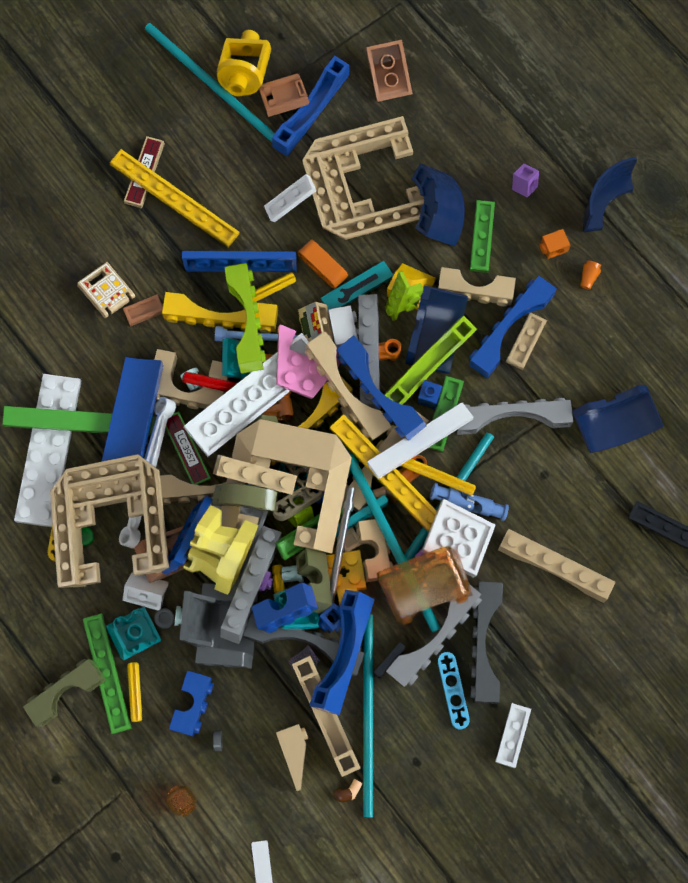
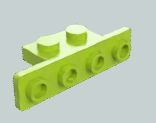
[385,271,424,321]

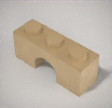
[355,519,394,582]

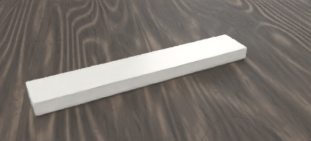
[367,403,473,479]

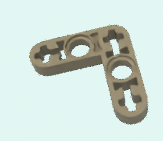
[273,463,323,521]

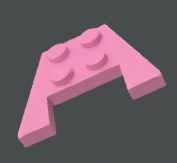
[276,324,341,399]

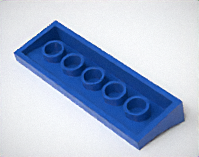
[182,251,297,272]
[102,357,164,462]

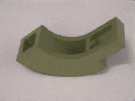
[212,483,277,511]

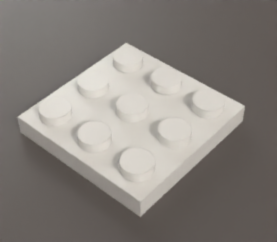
[421,499,495,578]

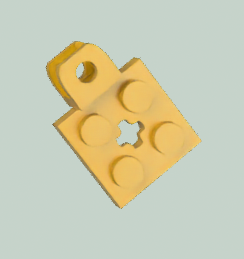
[326,550,366,606]

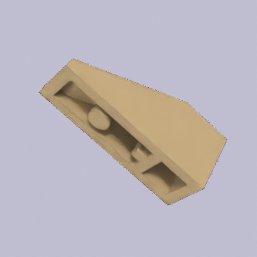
[276,724,308,792]

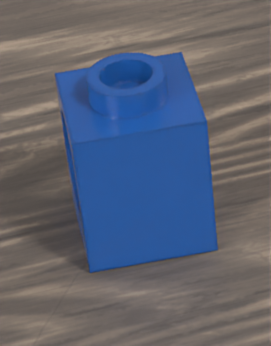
[417,380,442,409]

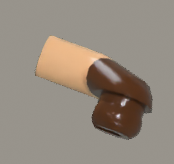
[372,486,399,502]
[334,779,363,802]

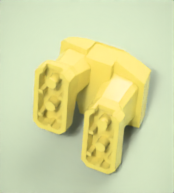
[183,505,259,595]

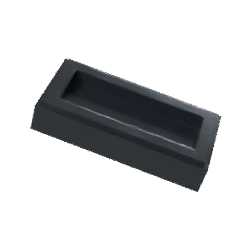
[374,642,405,678]

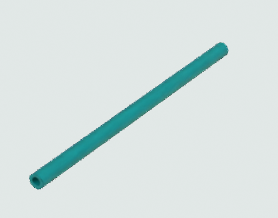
[145,23,275,142]
[381,432,494,595]
[350,454,441,633]
[363,614,373,817]

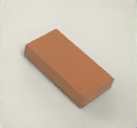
[123,294,163,327]

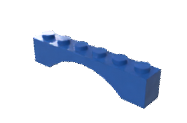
[272,55,349,157]
[469,276,557,379]
[336,335,426,441]
[309,590,375,715]

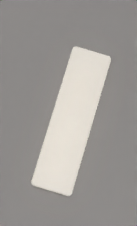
[252,841,273,883]

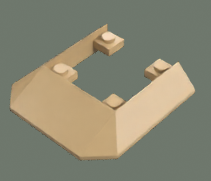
[302,116,424,240]
[221,419,352,554]
[50,454,169,588]

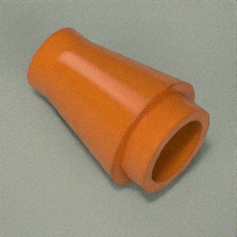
[580,261,601,290]

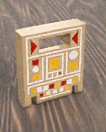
[77,262,135,318]

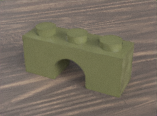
[296,548,332,613]

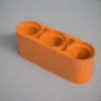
[297,240,348,289]

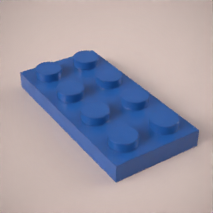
[162,496,213,575]

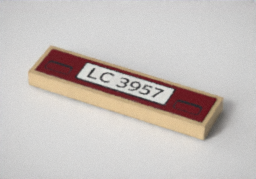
[124,136,165,208]

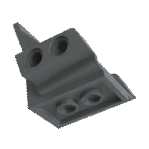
[180,583,258,669]

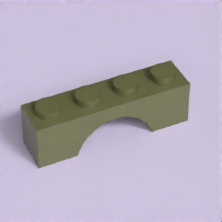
[23,659,106,727]

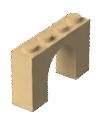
[154,349,230,409]

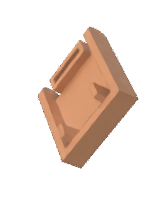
[259,74,309,117]

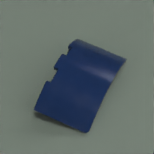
[583,157,637,232]
[411,163,465,246]
[405,285,468,374]
[572,385,663,453]

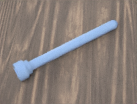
[215,326,298,342]

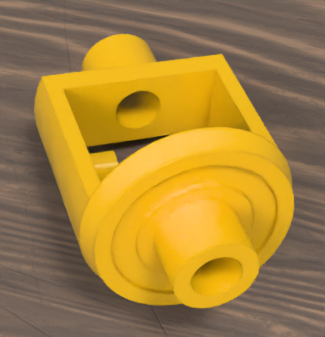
[217,30,271,96]

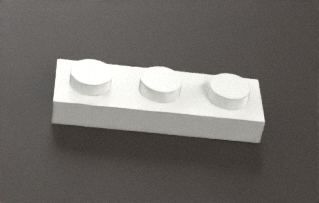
[264,174,317,222]
[495,703,531,768]

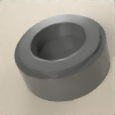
[155,609,175,629]
[213,731,223,752]

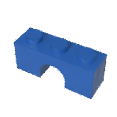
[252,583,318,633]
[169,671,214,737]

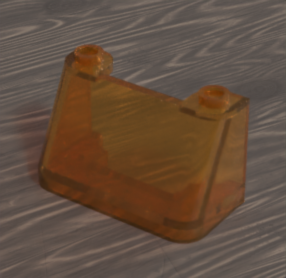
[377,546,473,624]

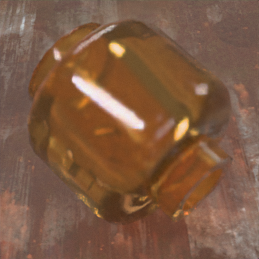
[166,785,197,817]

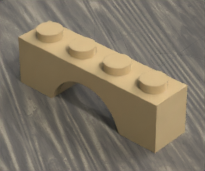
[438,267,516,306]
[213,455,297,495]

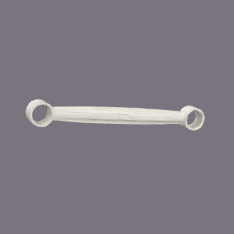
[119,397,176,548]

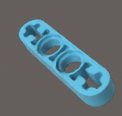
[438,652,470,730]

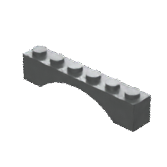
[470,582,503,704]
[243,613,364,677]

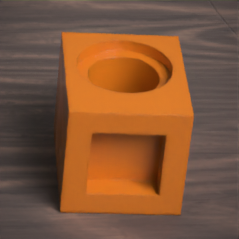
[539,229,570,259]

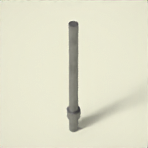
[330,487,355,604]

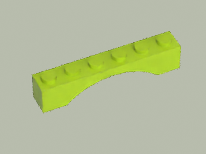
[225,263,266,373]
[383,316,477,405]

